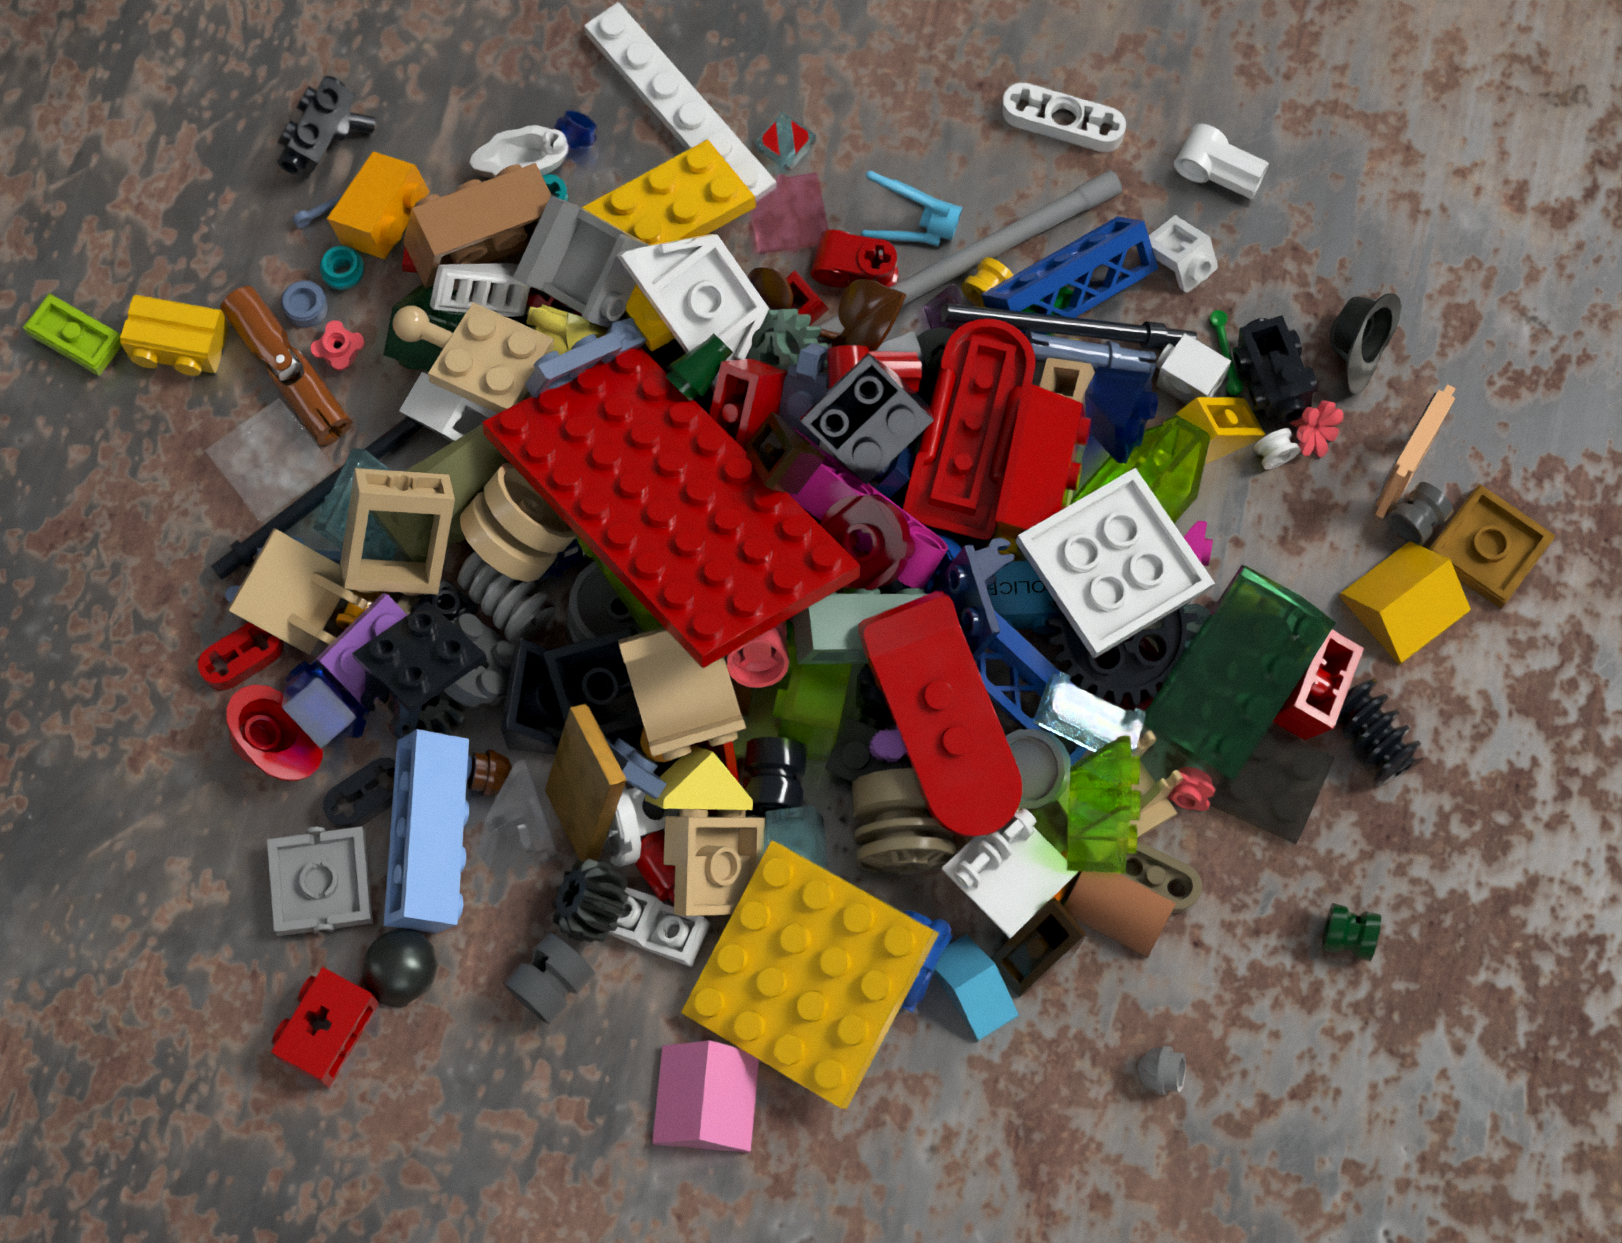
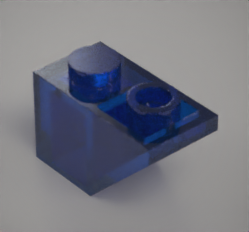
[1085,366,1158,464]
[282,660,357,749]

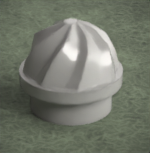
[1137,1046,1186,1096]

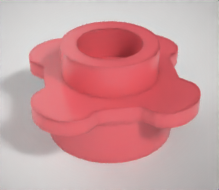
[311,320,365,371]
[1167,767,1215,811]

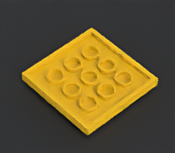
[681,840,939,1109]

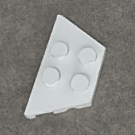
[616,234,769,391]

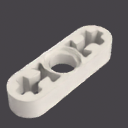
[1002,83,1126,152]

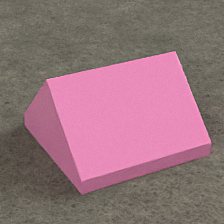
[652,1040,759,1153]

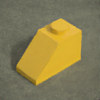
[1158,397,1266,466]

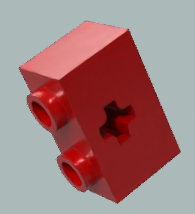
[1267,625,1364,741]
[271,966,380,1088]

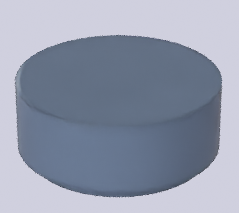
[281,281,328,328]

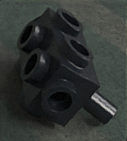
[277,76,375,179]
[1233,315,1318,423]

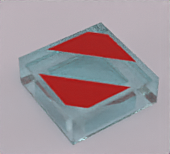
[755,111,816,172]

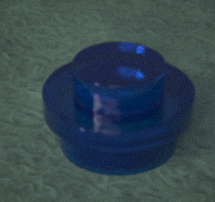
[554,110,597,150]

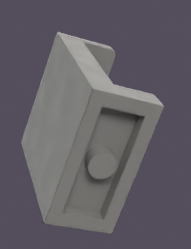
[513,195,650,328]

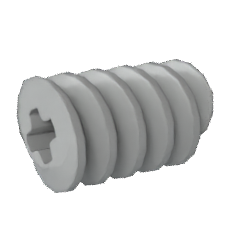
[457,552,556,643]

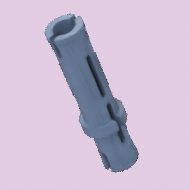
[1024,331,1156,380]

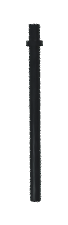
[211,416,424,580]

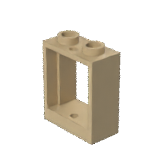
[340,468,455,596]

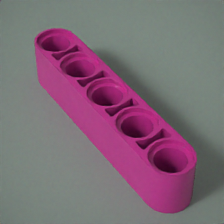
[788,426,948,589]

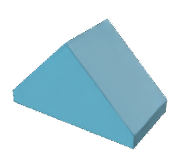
[934,934,1019,1042]

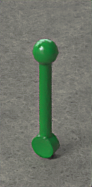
[1209,310,1243,395]

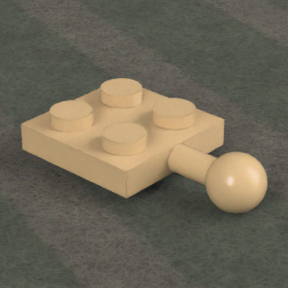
[393,302,555,413]

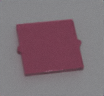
[751,172,829,254]

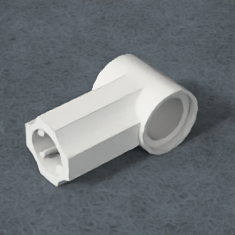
[1174,124,1269,199]

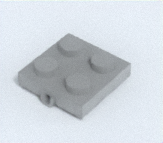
[267,826,373,936]

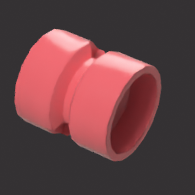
[726,621,789,688]

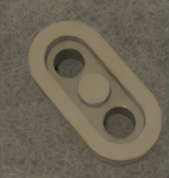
[1108,841,1202,913]

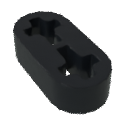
[323,758,396,829]

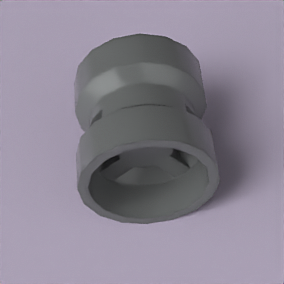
[1388,482,1454,546]

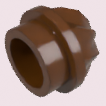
[467,749,514,797]

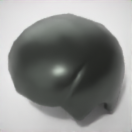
[362,928,439,1007]

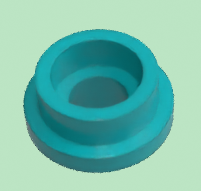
[319,246,365,290]

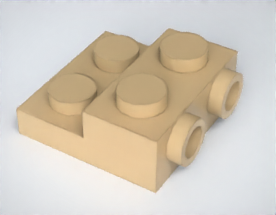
[664,809,765,916]

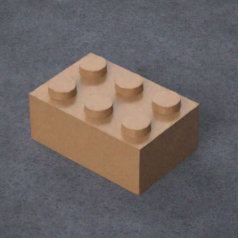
[403,163,551,289]

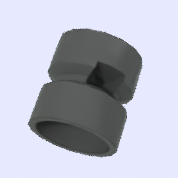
[503,932,595,1025]

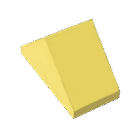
[645,744,753,810]

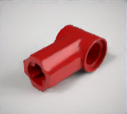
[827,345,922,392]

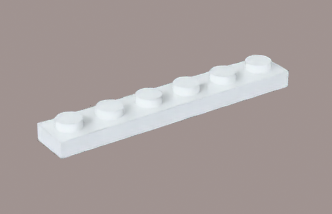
[584,2,777,204]

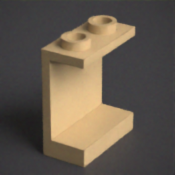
[618,627,746,760]

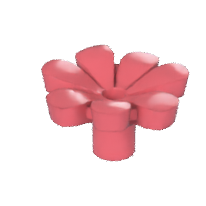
[1291,400,1344,457]

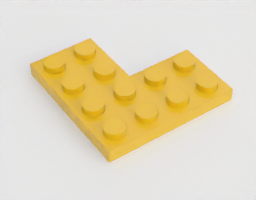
[582,139,756,352]

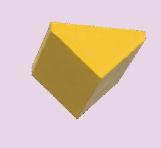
[1339,541,1471,666]

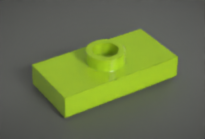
[23,293,122,376]

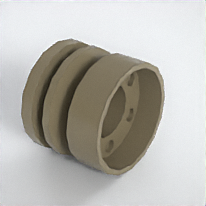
[852,768,956,875]

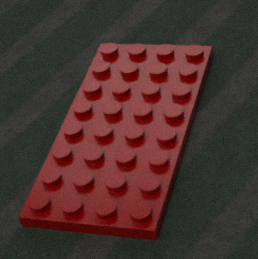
[482,347,860,669]

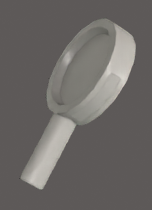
[1006,729,1071,809]

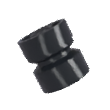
[743,737,807,818]

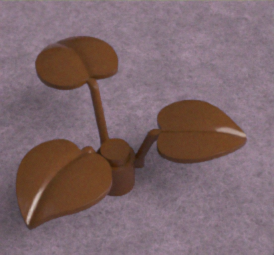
[748,267,906,351]

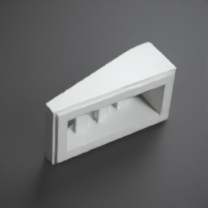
[430,263,530,317]

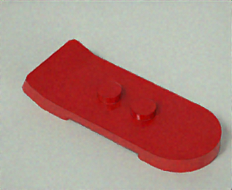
[903,319,1036,540]
[858,591,1022,837]

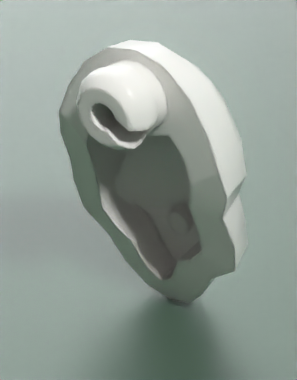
[470,125,568,178]

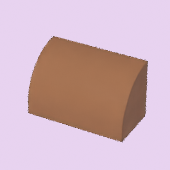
[1064,858,1176,958]

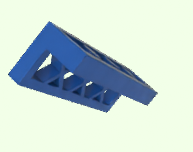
[981,216,1158,335]
[977,610,1116,767]

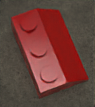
[995,383,1091,539]

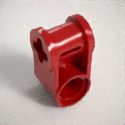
[811,229,899,288]

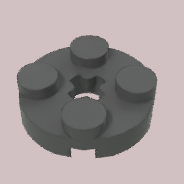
[444,613,514,707]

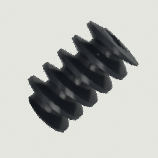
[1336,678,1424,786]

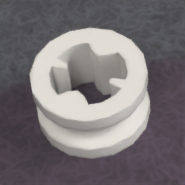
[1253,428,1301,469]

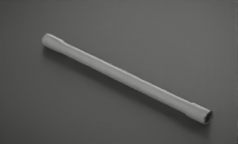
[816,170,1122,345]

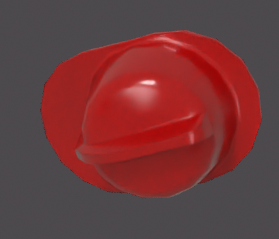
[226,684,323,781]

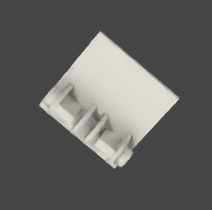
[942,808,1078,938]

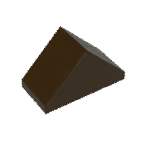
[744,411,826,494]

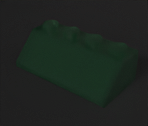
[1139,565,1336,782]

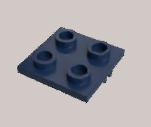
[930,538,1015,661]

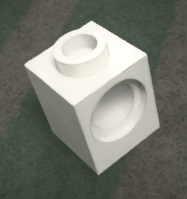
[1156,334,1231,404]

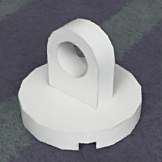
[603,786,679,867]

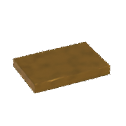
[545,704,627,861]

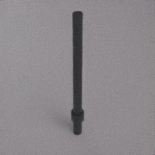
[941,303,1197,350]

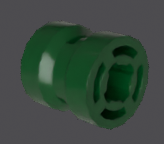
[1322,903,1381,961]

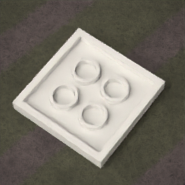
[1015,468,1215,659]

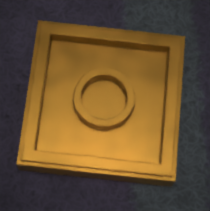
[1429,483,1556,609]

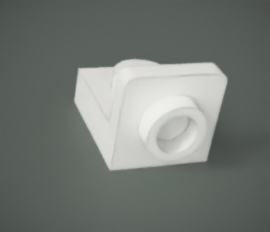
[1149,215,1218,293]

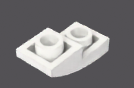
[608,887,711,967]

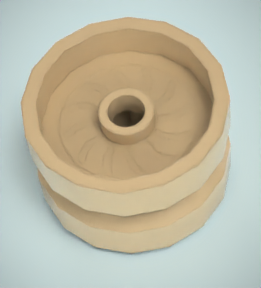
[460,463,577,582]

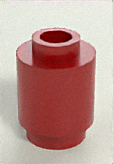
[634,830,675,903]

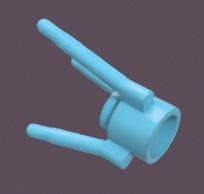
[861,171,963,247]

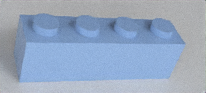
[384,729,472,934]

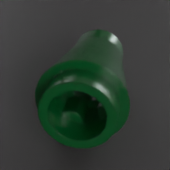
[665,333,733,401]

